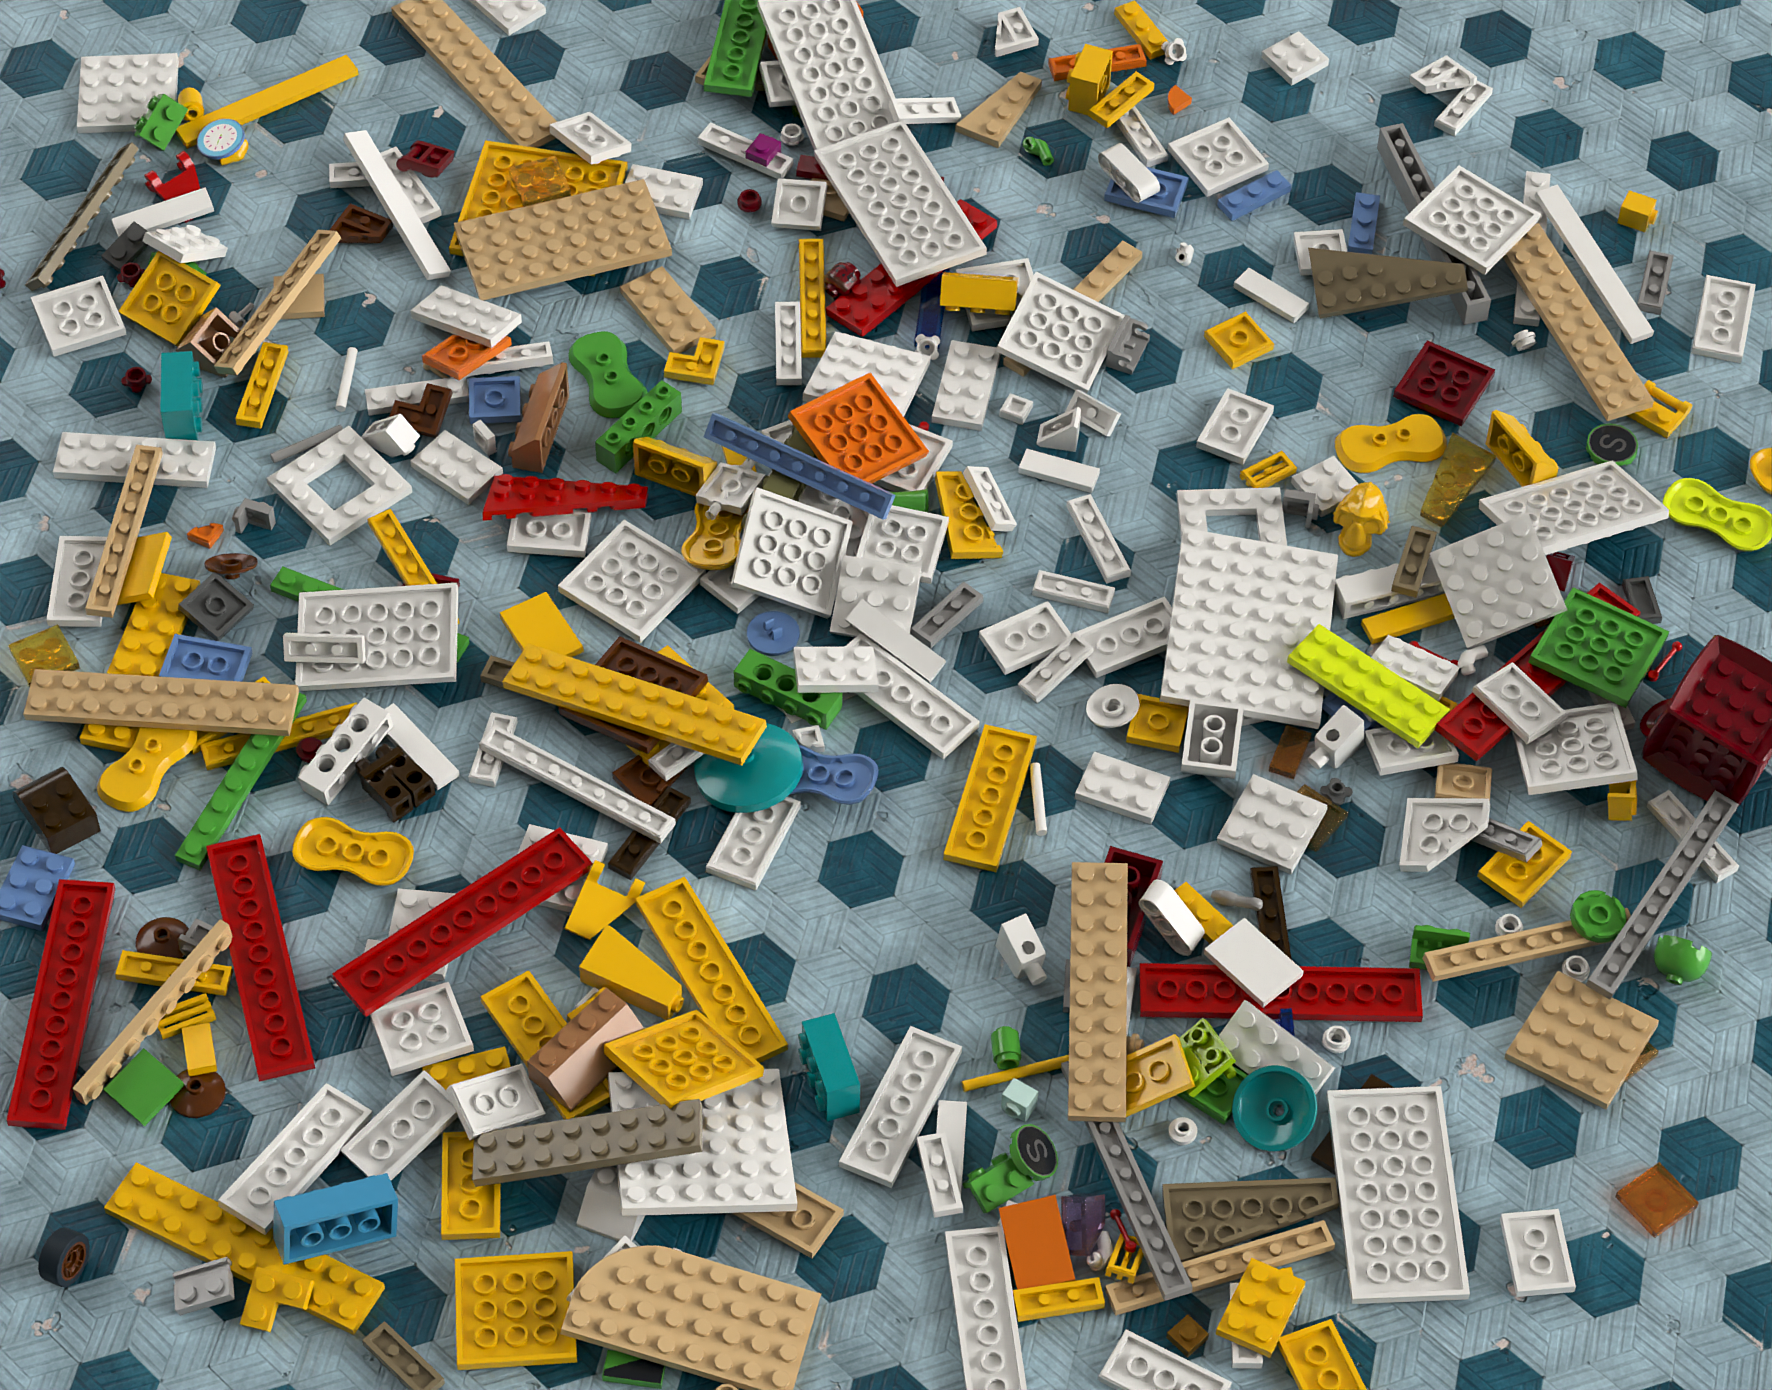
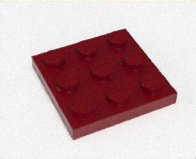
[1393,340,1495,427]

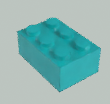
[160,351,203,440]
[798,1013,860,1122]

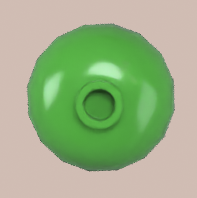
[1654,935,1712,985]

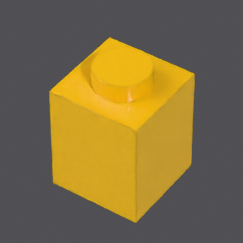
[1617,190,1658,232]

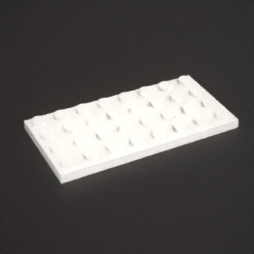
[757,0,896,151]
[814,120,987,287]
[1326,1086,1470,1304]

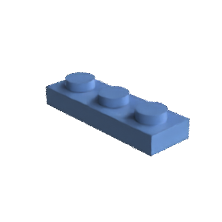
[1217,170,1291,221]
[1347,192,1380,254]

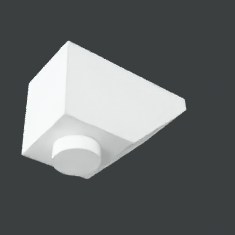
[361,414,420,457]

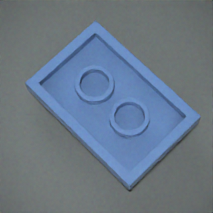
[1104,167,1189,218]
[159,634,253,682]
[0,845,75,931]

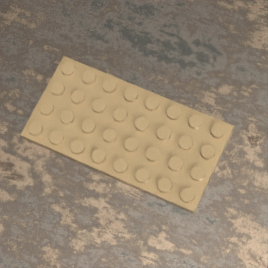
[454,179,672,300]

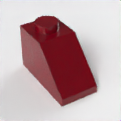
[1546,552,1575,592]

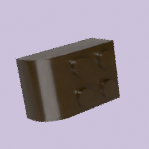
[12,766,101,854]

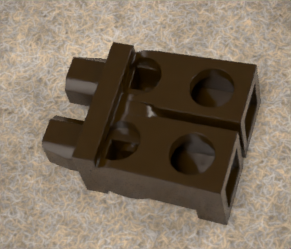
[355,744,436,823]

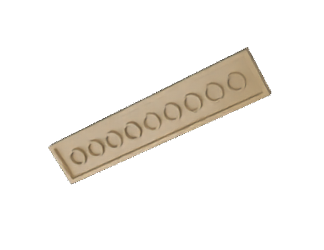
[391,0,557,148]
[1503,223,1654,421]
[23,669,299,736]
[1068,862,1128,1122]

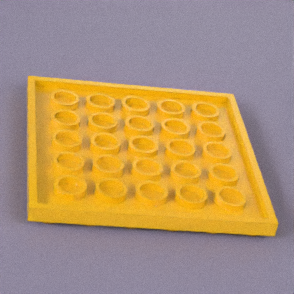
[449,140,628,276]

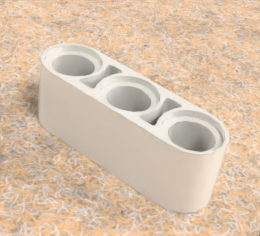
[1098,143,1160,203]
[1139,879,1205,956]

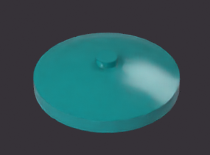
[694,723,803,813]

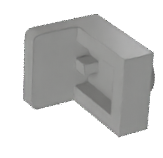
[1282,489,1319,528]
[232,498,276,533]
[178,918,214,957]

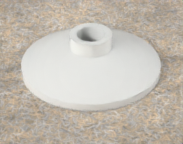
[1086,684,1139,728]

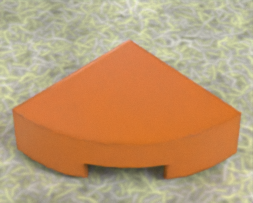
[1168,85,1192,115]
[187,523,224,549]

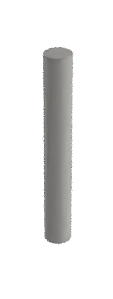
[270,425,343,463]

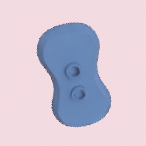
[791,745,878,805]

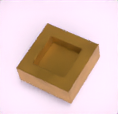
[1166,1315,1209,1357]

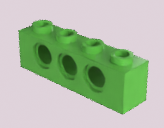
[595,380,682,473]
[734,649,843,730]

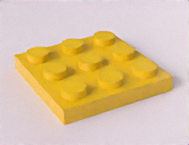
[118,251,221,347]

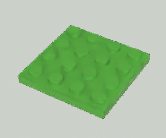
[1528,587,1669,708]

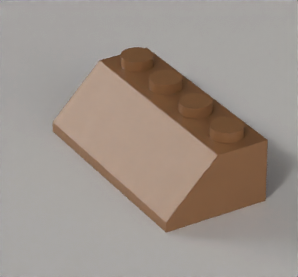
[508,362,569,473]
[527,988,645,1112]

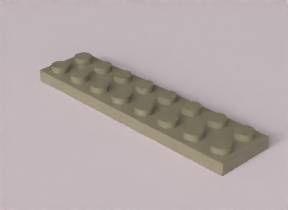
[472,1099,703,1187]

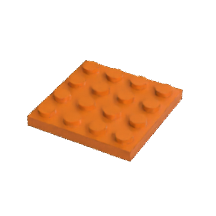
[787,372,929,484]

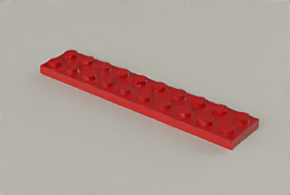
[1435,582,1641,761]
[332,827,593,1017]
[206,834,315,1082]
[6,879,116,1130]
[1139,963,1423,1022]

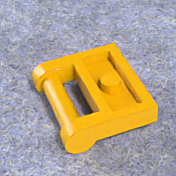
[1626,380,1693,439]

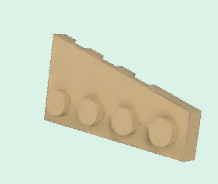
[955,72,1042,148]

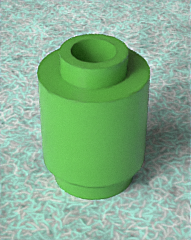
[991,1026,1022,1070]

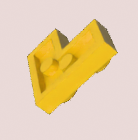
[664,337,724,385]
[240,1266,314,1333]

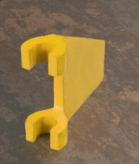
[564,860,645,940]

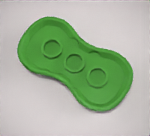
[568,331,648,418]

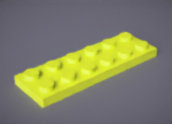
[1287,624,1450,748]

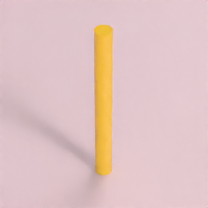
[962,1055,1069,1092]

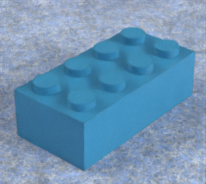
[273,1173,398,1265]

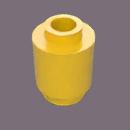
[178,87,204,122]

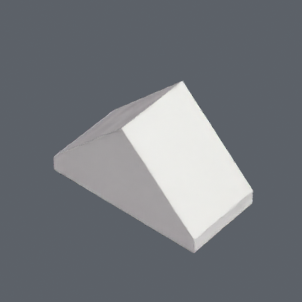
[1037,407,1081,452]

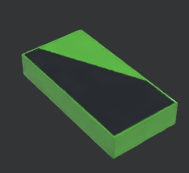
[602,1350,666,1389]

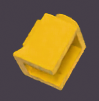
[1607,780,1637,821]

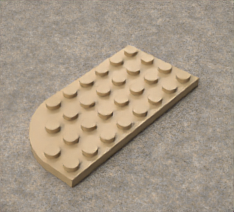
[560,1245,821,1390]

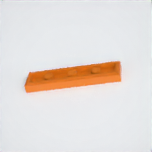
[1048,44,1147,81]

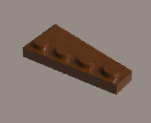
[612,755,690,806]

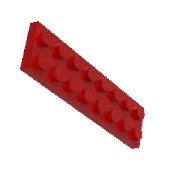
[825,199,997,337]

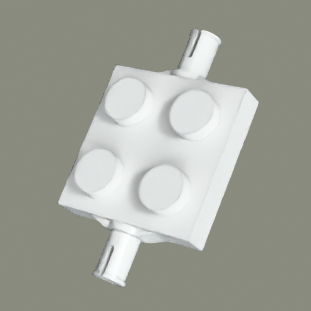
[696,458,766,520]

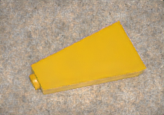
[579,925,684,1020]

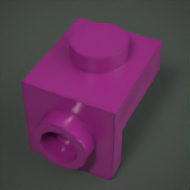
[745,133,781,167]

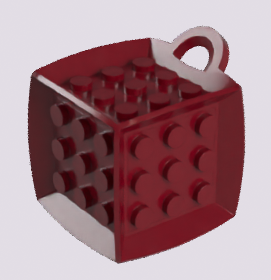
[1640,635,1772,805]

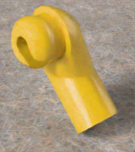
[219,139,249,166]

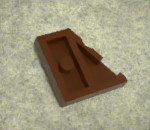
[330,203,393,243]

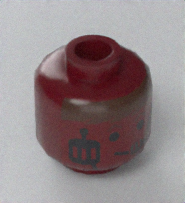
[824,262,861,298]

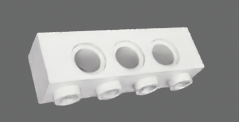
[298,698,394,806]

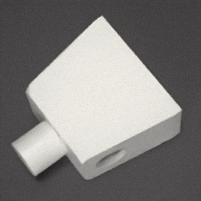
[1308,705,1365,770]
[995,913,1047,985]

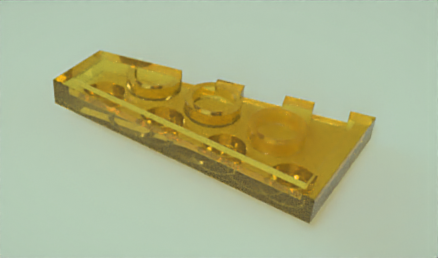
[1420,432,1496,527]

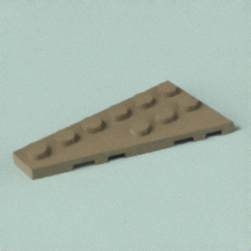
[1308,248,1468,319]
[1162,1177,1339,1262]

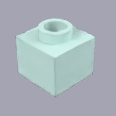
[1001,1078,1038,1122]

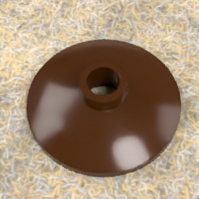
[204,553,258,579]
[135,917,189,959]
[169,1069,226,1118]

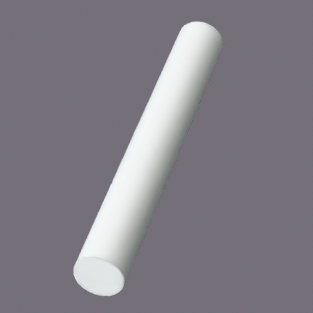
[335,347,358,412]
[1029,763,1047,836]

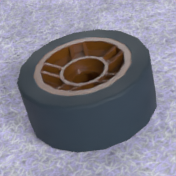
[38,1228,90,1287]

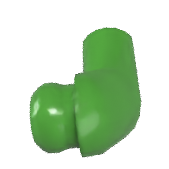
[1023,137,1054,166]

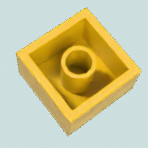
[1066,44,1113,116]

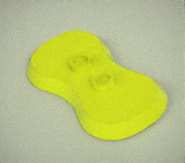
[1663,478,1772,552]

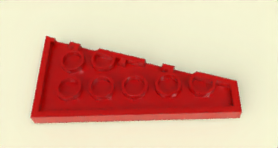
[483,474,648,521]

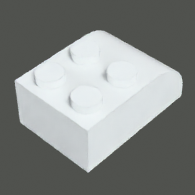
[1181,699,1244,779]

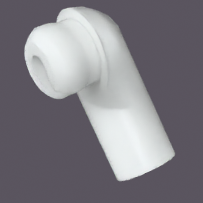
[1175,242,1194,266]
[1457,644,1488,676]
[1087,1231,1113,1271]

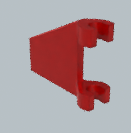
[144,151,200,223]

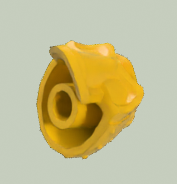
[1333,482,1390,557]

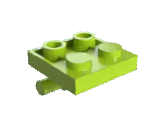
[1179,1018,1237,1098]

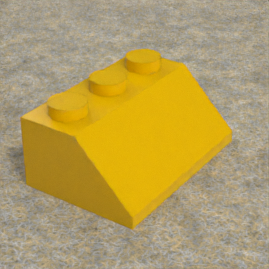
[940,272,1019,315]
[1485,410,1559,487]
[633,437,717,497]

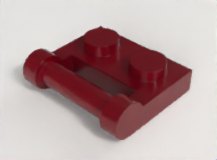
[396,140,455,178]

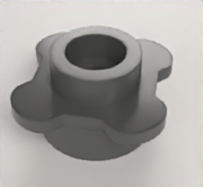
[1320,778,1353,806]

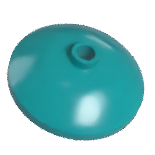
[1232,1065,1317,1152]

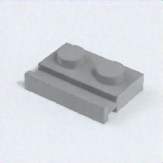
[173,1257,235,1316]

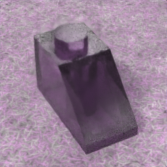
[1061,1193,1105,1256]

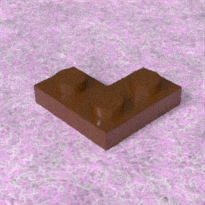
[389,383,453,438]

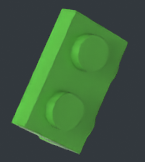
[134,94,188,151]
[1409,925,1470,970]
[962,1152,1034,1213]

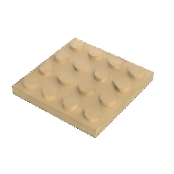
[1505,971,1659,1110]

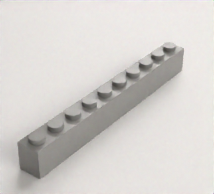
[1377,123,1491,325]

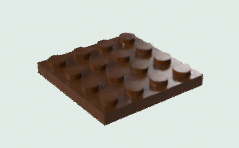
[558,636,709,754]

